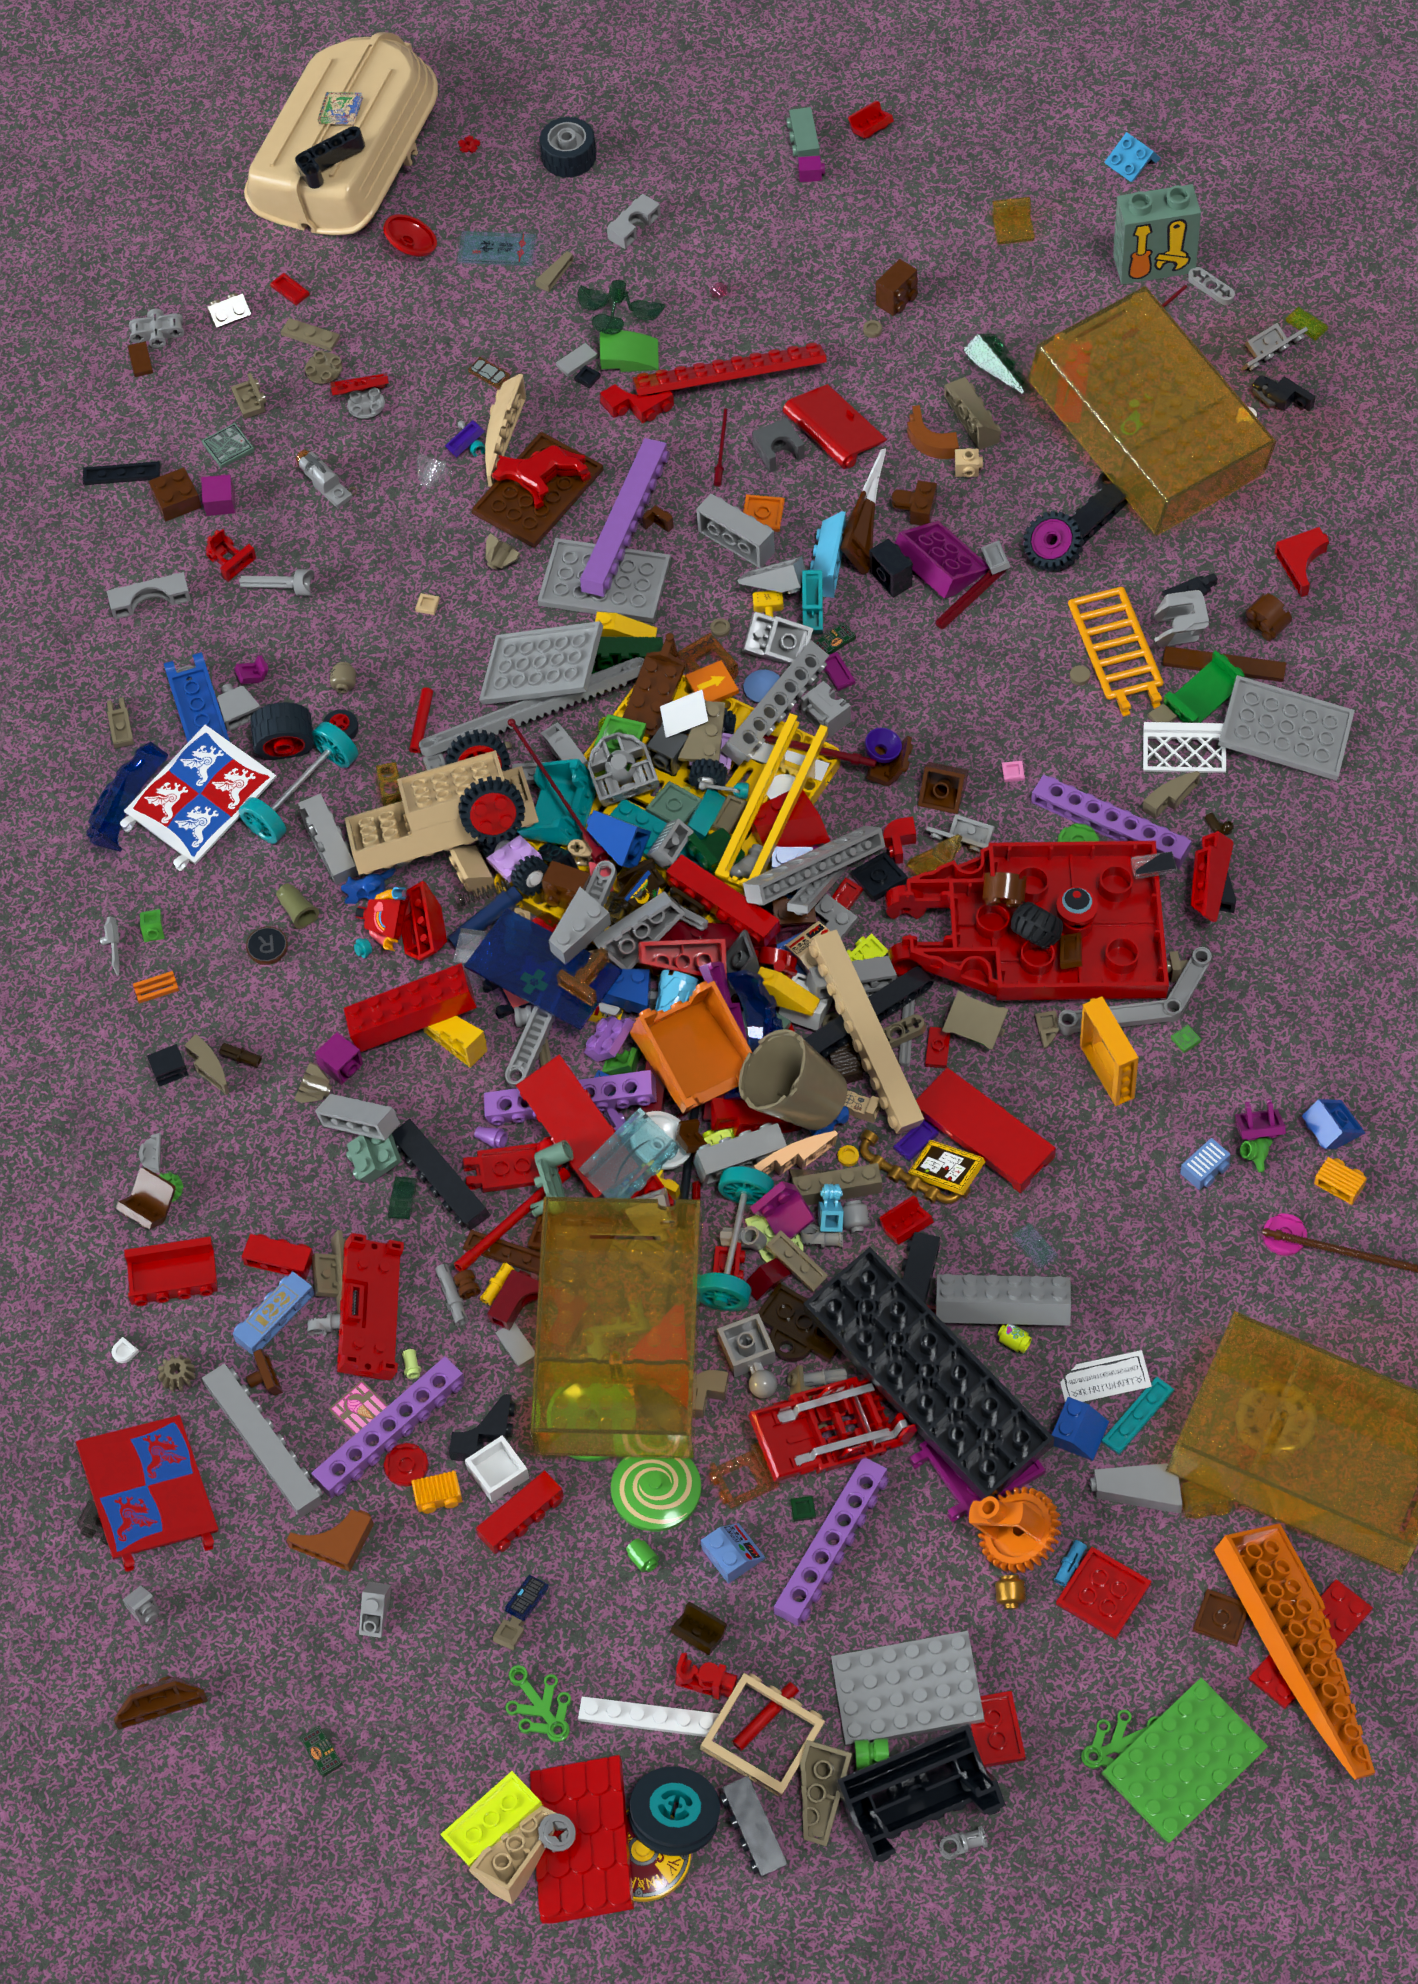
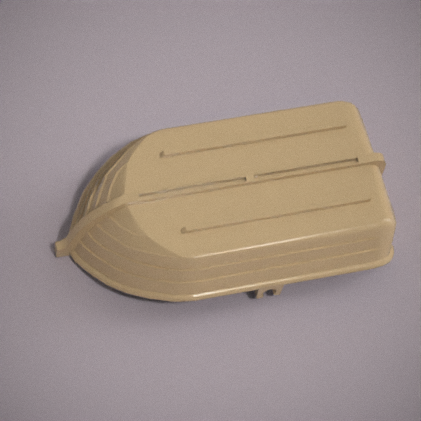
[244,32,438,235]

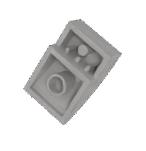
[742,612,813,665]

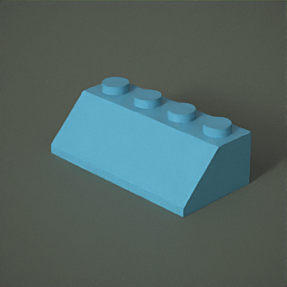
[810,511,846,598]

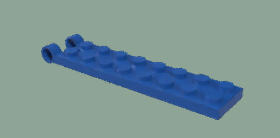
[163,652,230,742]

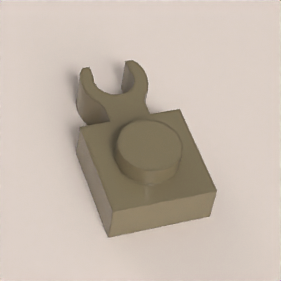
[493,1610,527,1651]

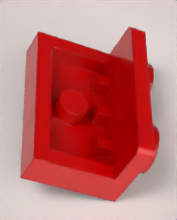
[848,101,894,138]
[879,1195,934,1245]
[713,1242,746,1280]

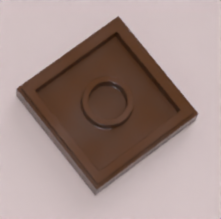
[1192,1589,1248,1647]

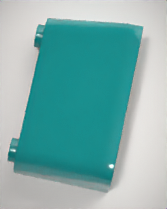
[517,759,596,846]

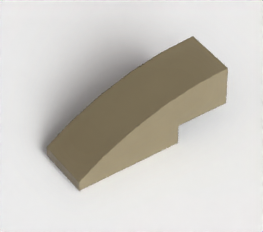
[1142,771,1201,819]
[184,1034,229,1095]

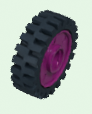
[1023,511,1084,572]

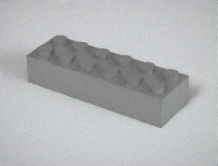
[936,1274,1071,1326]

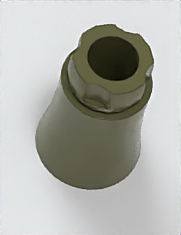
[276,883,319,929]

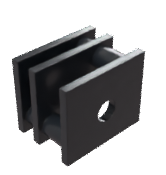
[147,1044,189,1087]

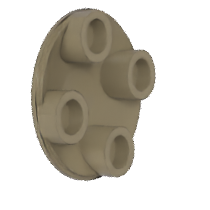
[305,350,343,384]

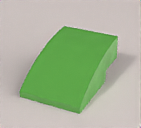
[600,330,659,372]
[588,714,646,777]

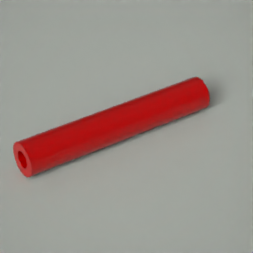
[409,687,433,753]
[732,1682,799,1752]

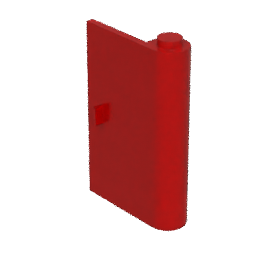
[783,384,887,469]

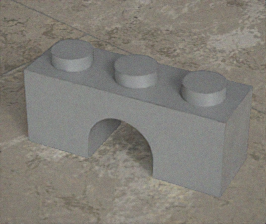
[607,194,661,249]

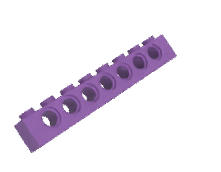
[1031,774,1191,869]
[484,1070,657,1126]
[311,1357,465,1499]
[774,1458,889,1627]

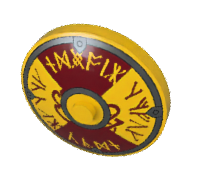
[626,1810,691,1902]

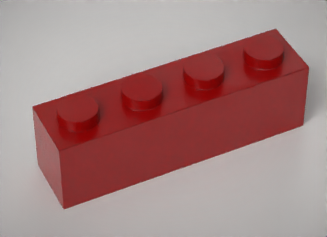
[476,1470,564,1554]

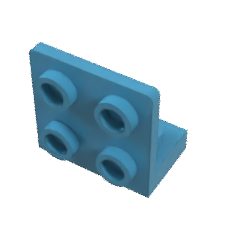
[1105,132,1161,182]

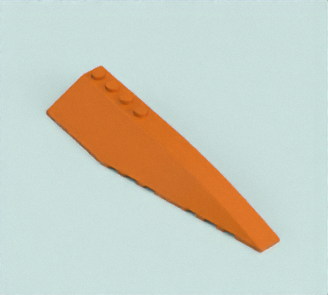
[1214,1523,1375,1780]

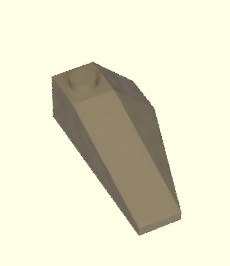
[800,1740,854,1846]

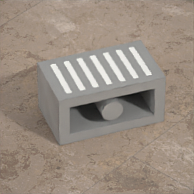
[647,818,694,868]

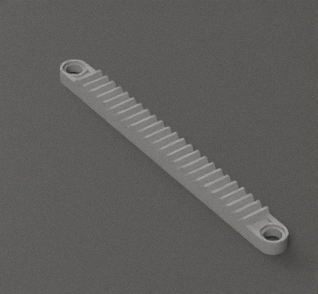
[419,657,644,756]
[505,861,617,1088]

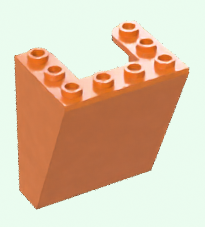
[629,981,752,1113]

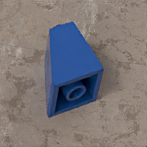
[586,810,652,869]

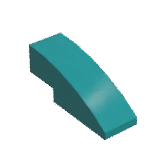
[802,570,823,634]
[687,788,726,840]

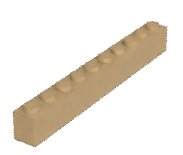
[809,929,924,1134]

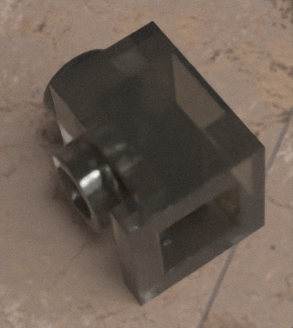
[604,892,630,927]

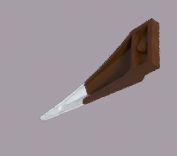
[840,448,886,574]

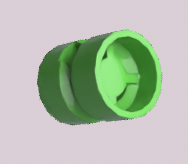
[855,1738,889,1771]

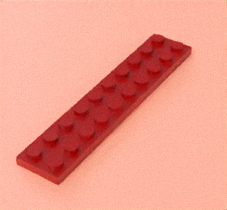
[632,343,827,396]

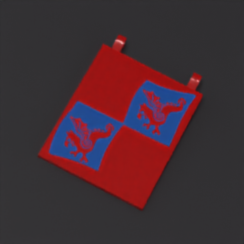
[76,1415,219,1572]

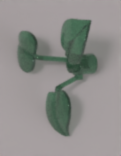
[578,280,665,335]

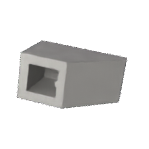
[359,1582,391,1638]
[123,1585,160,1626]

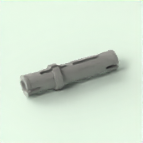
[435,1264,469,1326]

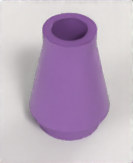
[474,1126,508,1148]

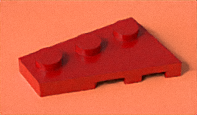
[331,373,389,396]

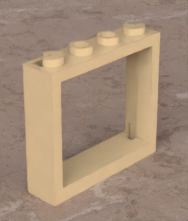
[700,1673,825,1798]

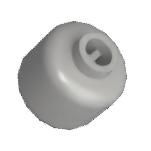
[842,1200,870,1234]

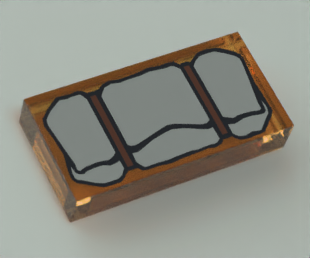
[468,357,510,389]

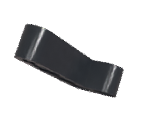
[295,126,365,189]

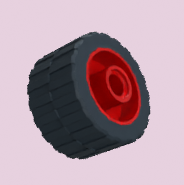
[250,702,314,760]

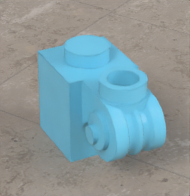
[817,1184,844,1232]

